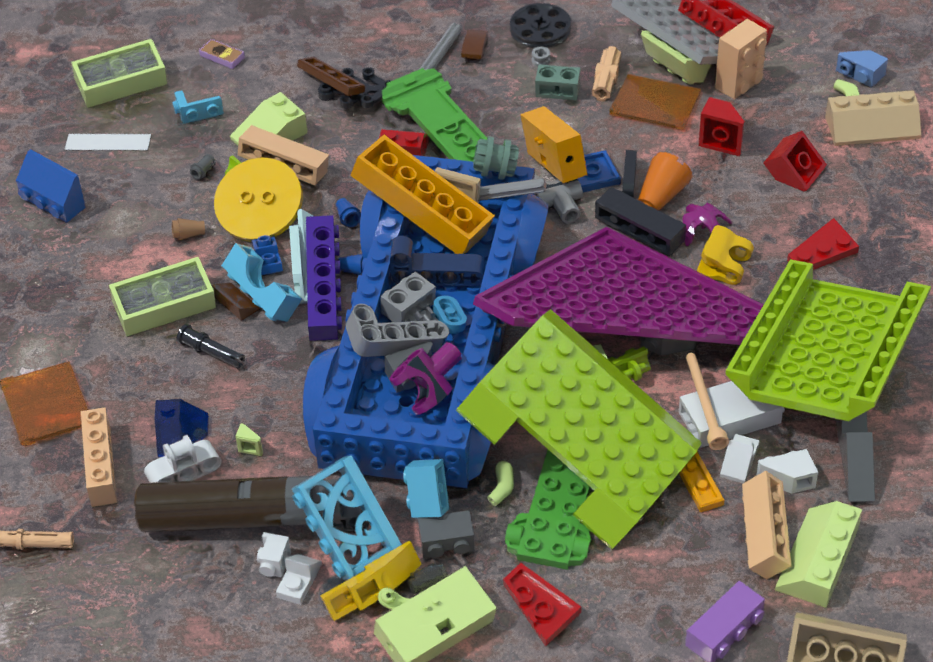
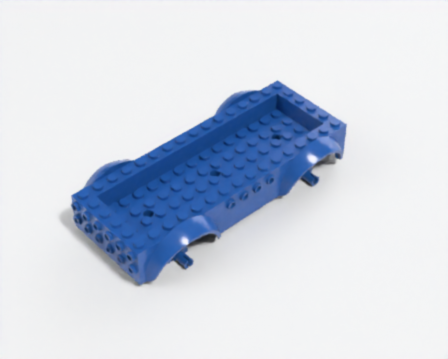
[303,155,548,488]

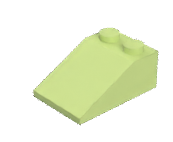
[230,92,308,145]

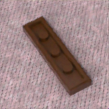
[297,57,365,96]

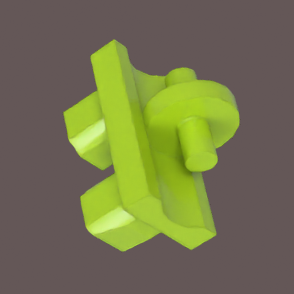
[608,347,651,381]

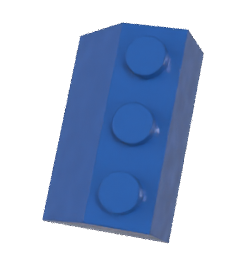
[16,149,86,222]

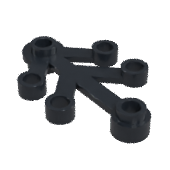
[318,67,392,109]

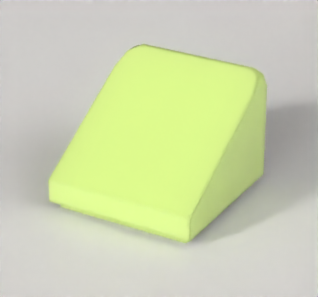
[235,423,263,456]

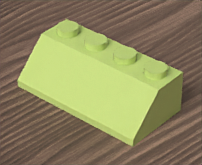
[775,501,862,608]

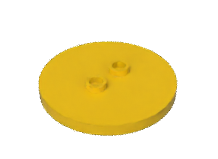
[214,158,303,242]

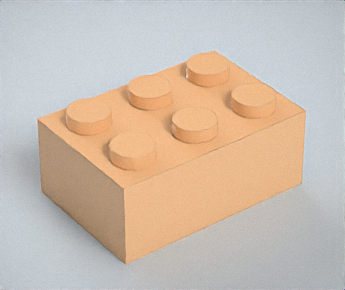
[715,19,767,99]

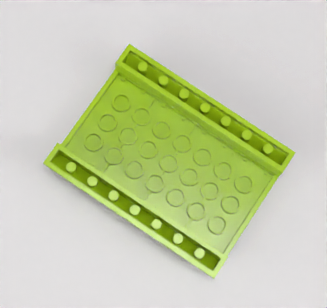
[725,260,931,421]

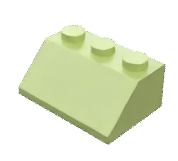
[641,31,711,84]

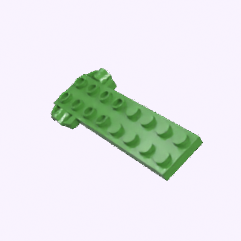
[382,68,487,162]
[505,450,591,570]

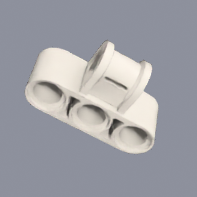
[144,435,221,483]

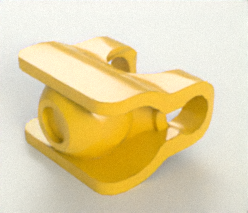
[697,225,754,285]

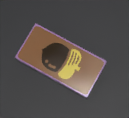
[199,39,245,69]

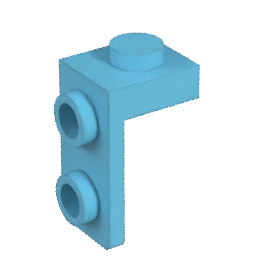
[172,90,224,124]

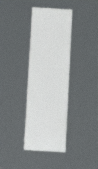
[65,134,151,150]

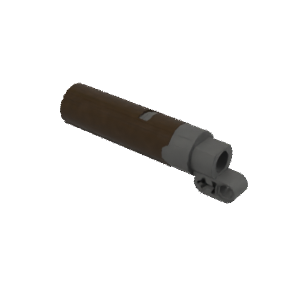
[134,476,369,532]

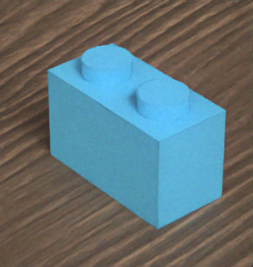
[403,459,449,518]

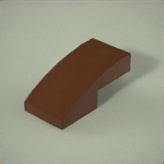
[461,29,488,59]

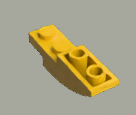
[320,541,421,621]

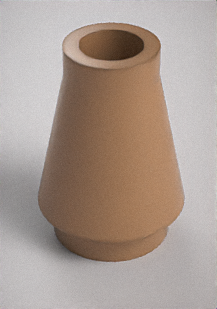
[172,218,205,240]

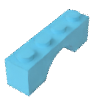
[221,243,302,322]

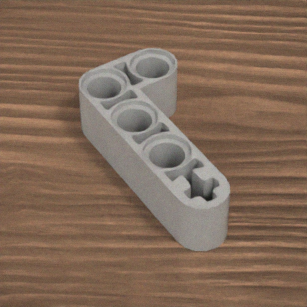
[346,304,449,357]

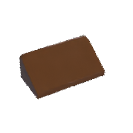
[211,283,260,321]

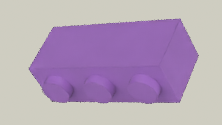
[685,581,765,662]

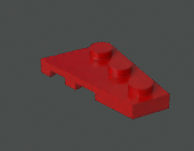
[787,218,859,270]
[503,563,582,646]

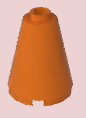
[638,152,693,210]

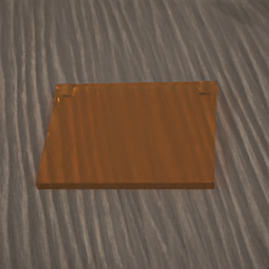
[609,74,701,130]
[0,361,88,446]

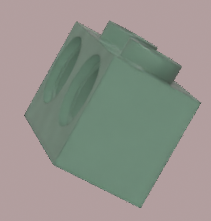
[535,65,580,100]

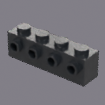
[595,187,686,256]

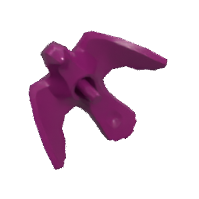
[682,202,733,246]

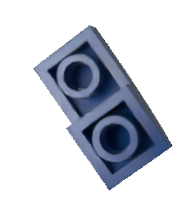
[252,235,283,275]

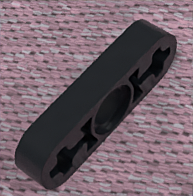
[622,150,637,198]

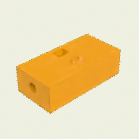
[520,106,587,183]

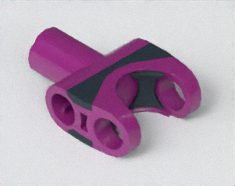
[390,342,462,415]

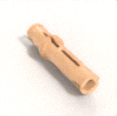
[0,529,74,550]

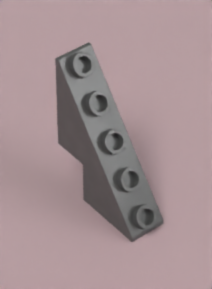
[835,411,875,504]

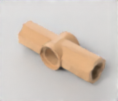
[592,46,621,101]

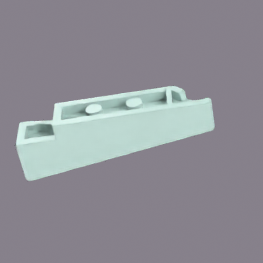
[289,209,313,304]

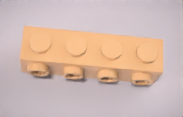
[237,125,329,186]
[742,471,791,580]

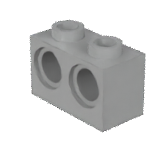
[381,272,436,322]

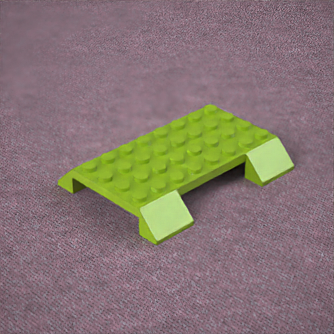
[456,309,702,550]

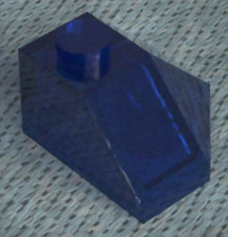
[155,399,209,458]

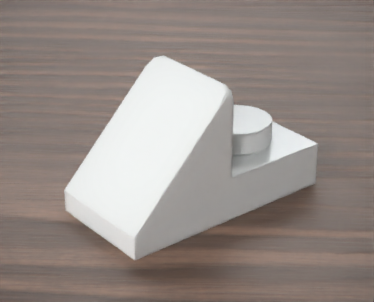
[720,434,760,483]
[276,554,322,605]

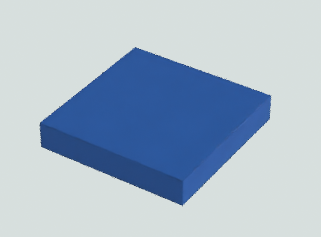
[577,150,621,193]

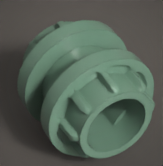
[473,136,519,180]

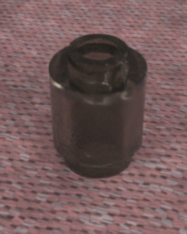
[408,563,448,595]

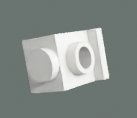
[257,533,291,578]

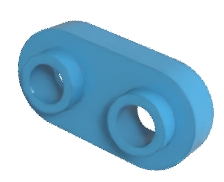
[433,296,467,334]

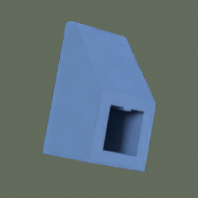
[836,50,888,88]

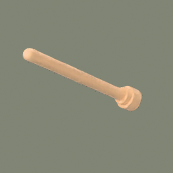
[686,353,729,450]

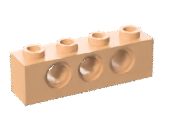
[81,407,117,507]

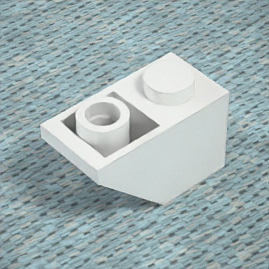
[756,449,818,494]

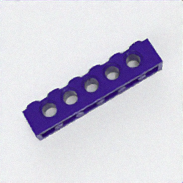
[306,215,342,341]

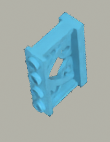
[292,455,402,580]

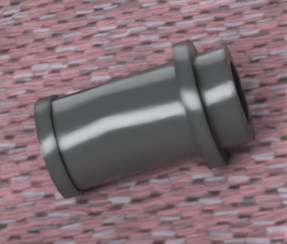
[190,154,216,180]

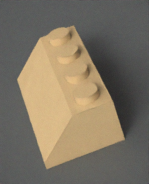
[825,90,921,146]
[787,612,907,662]

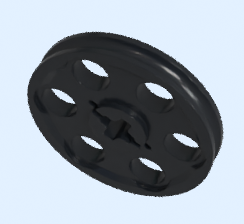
[510,3,571,48]

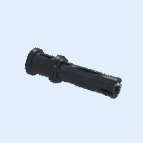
[176,324,245,369]

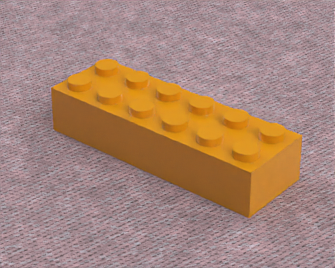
[350,135,495,254]

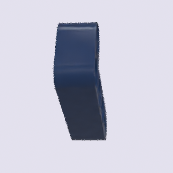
[390,236,486,286]

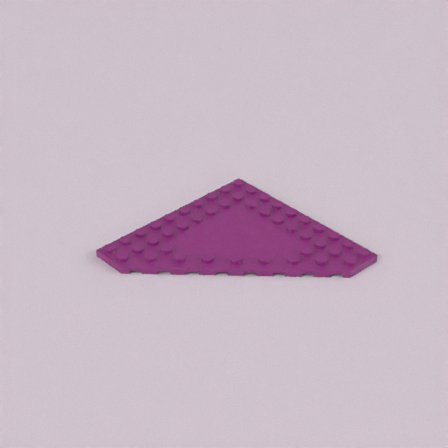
[473,227,764,345]

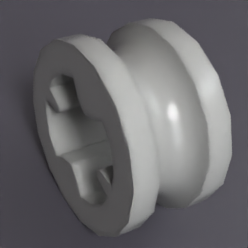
[532,47,550,66]

